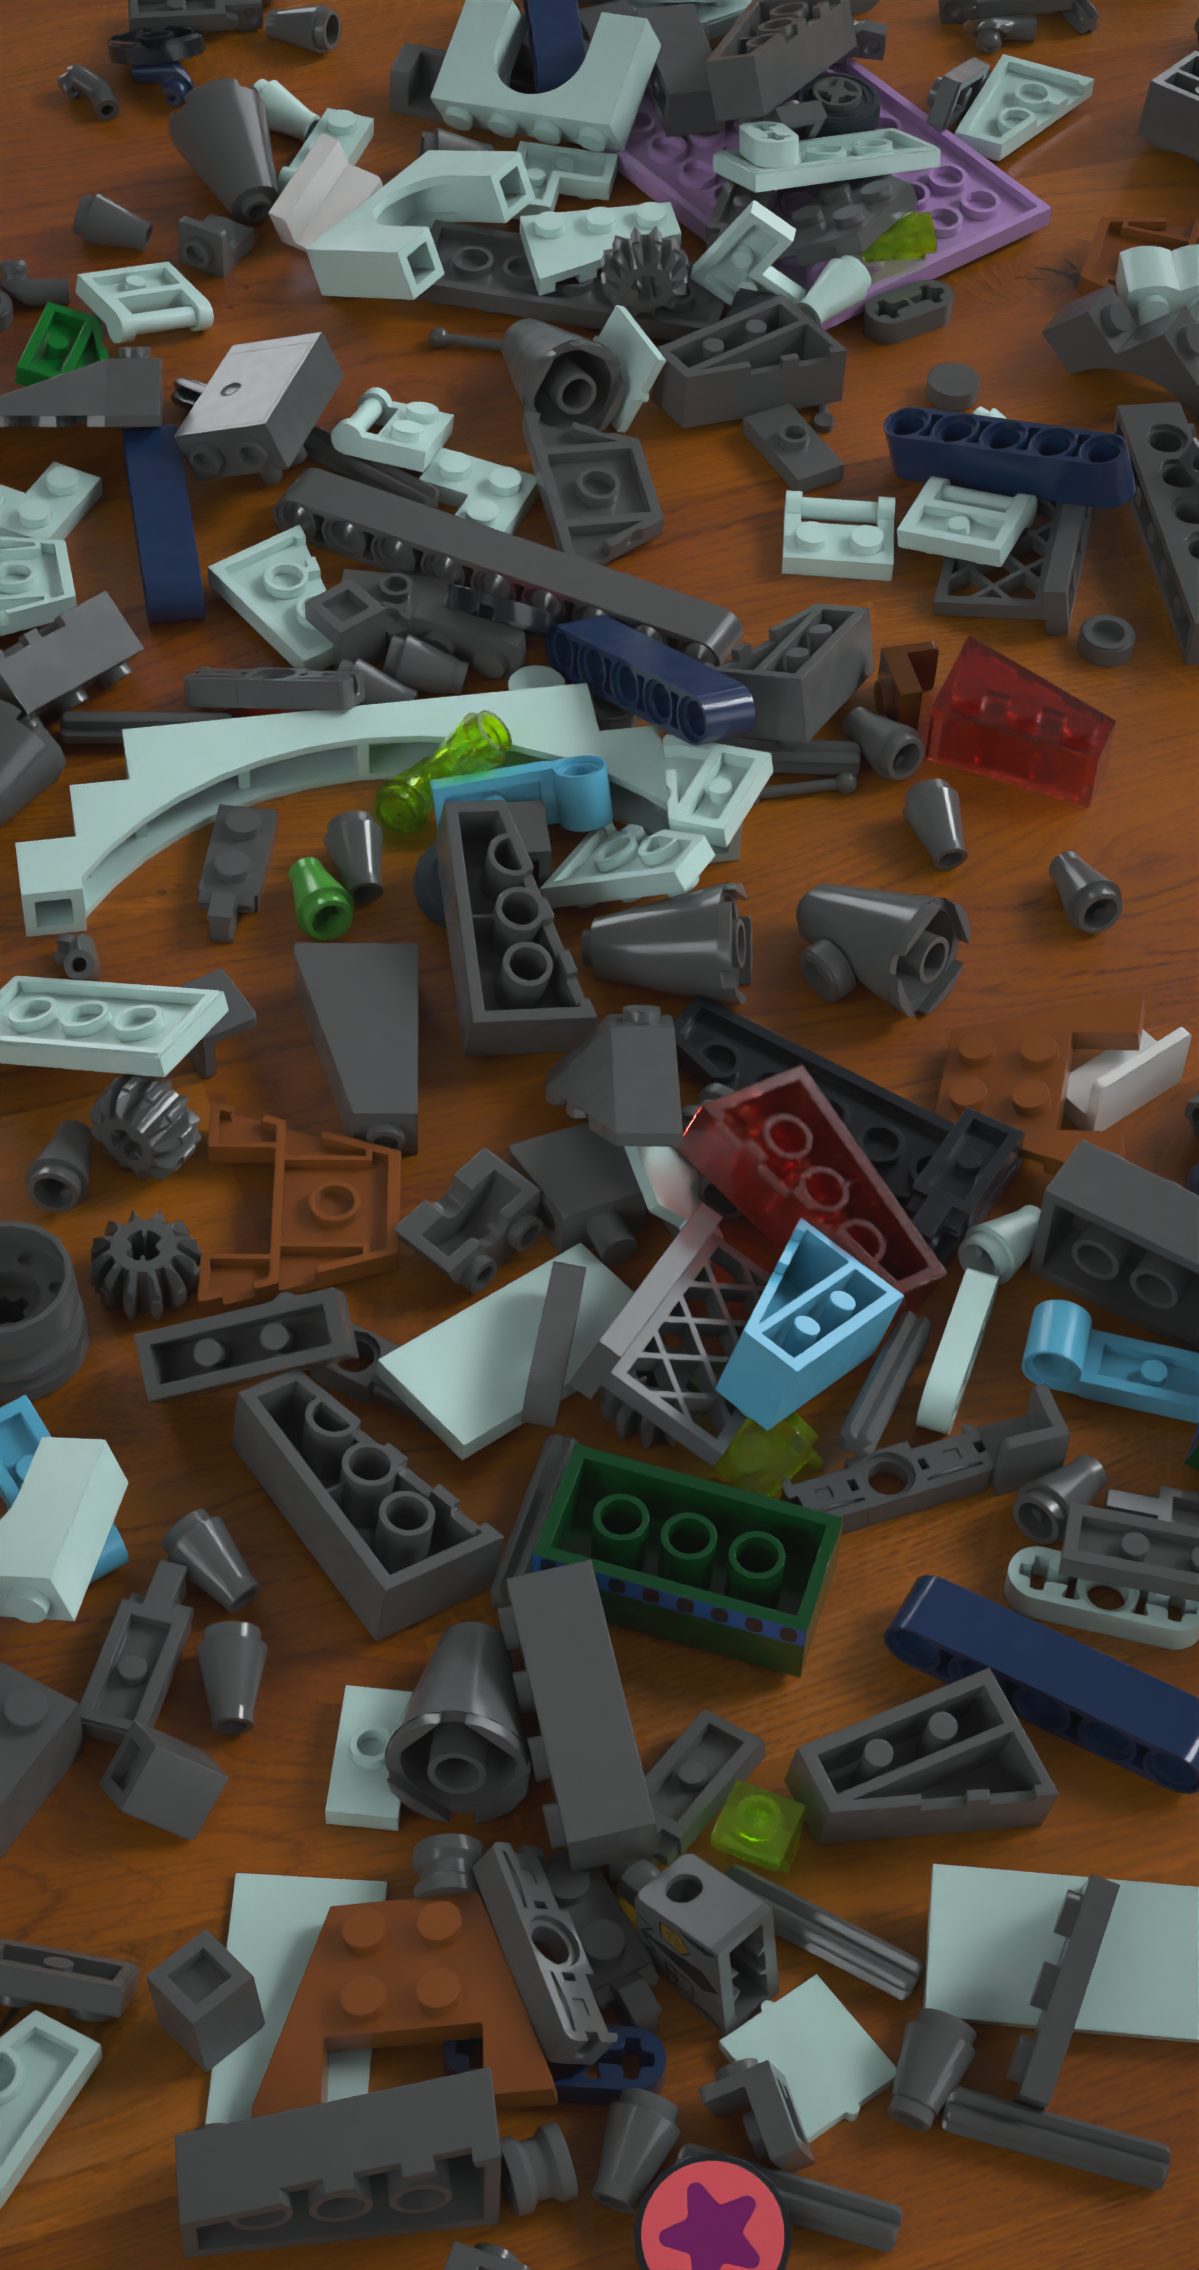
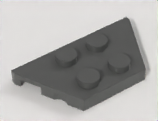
[771,174,918,267]
[521,411,664,565]

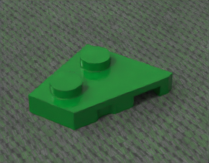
[15,302,109,386]

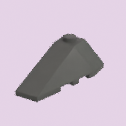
[0,347,165,427]

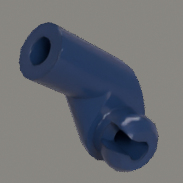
[132,60,195,108]

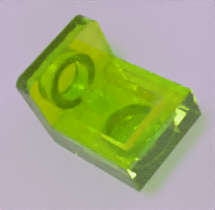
[714,1412,825,1498]
[710,1779,806,1873]

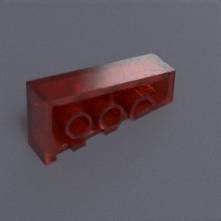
[676,1065,947,1325]

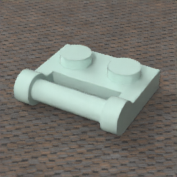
[75,261,214,343]
[331,387,454,472]
[897,476,1037,567]
[781,490,895,581]

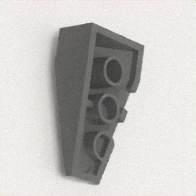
[545,1005,683,1147]

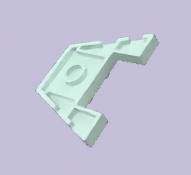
[0,536,77,636]

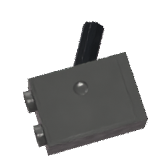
[170,332,344,485]

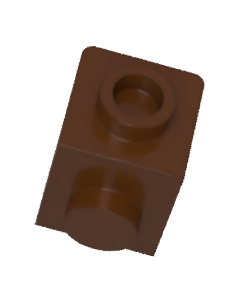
[874,641,939,731]

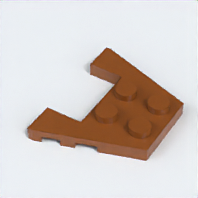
[1077,217,1199,297]
[935,993,1146,1176]
[198,1102,401,1317]
[252,1892,558,2118]

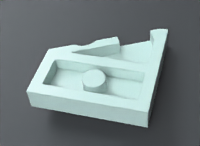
[663,734,773,848]

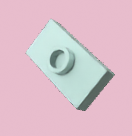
[325,1685,413,1831]

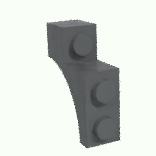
[1042,284,1199,419]

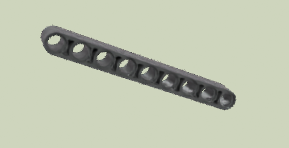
[273,468,744,667]

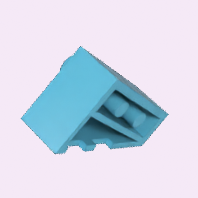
[715,1218,904,1431]

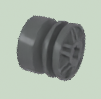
[0,1220,90,1403]

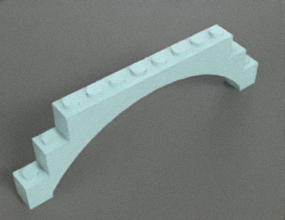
[15,683,743,937]

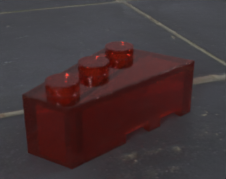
[924,635,1116,808]

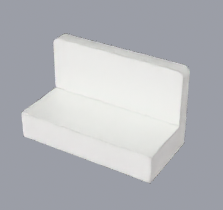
[268,133,383,252]
[1063,1027,1192,1131]

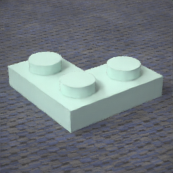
[512,141,618,220]
[690,200,807,307]
[419,447,540,535]
[0,461,103,540]

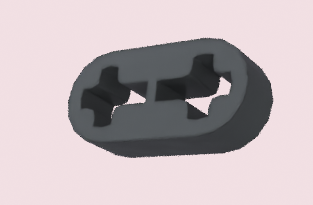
[863,279,954,345]

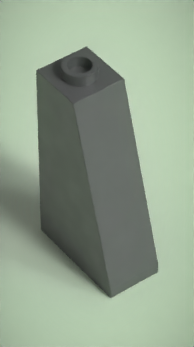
[294,943,419,1155]

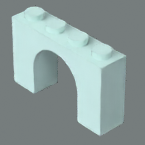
[430,0,661,152]
[305,150,535,300]
[0,1437,129,1623]

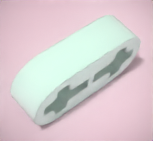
[739,121,799,168]

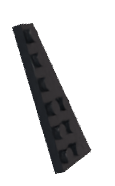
[673,995,1022,1299]

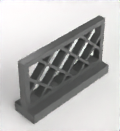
[933,492,1095,636]
[568,1202,771,1467]

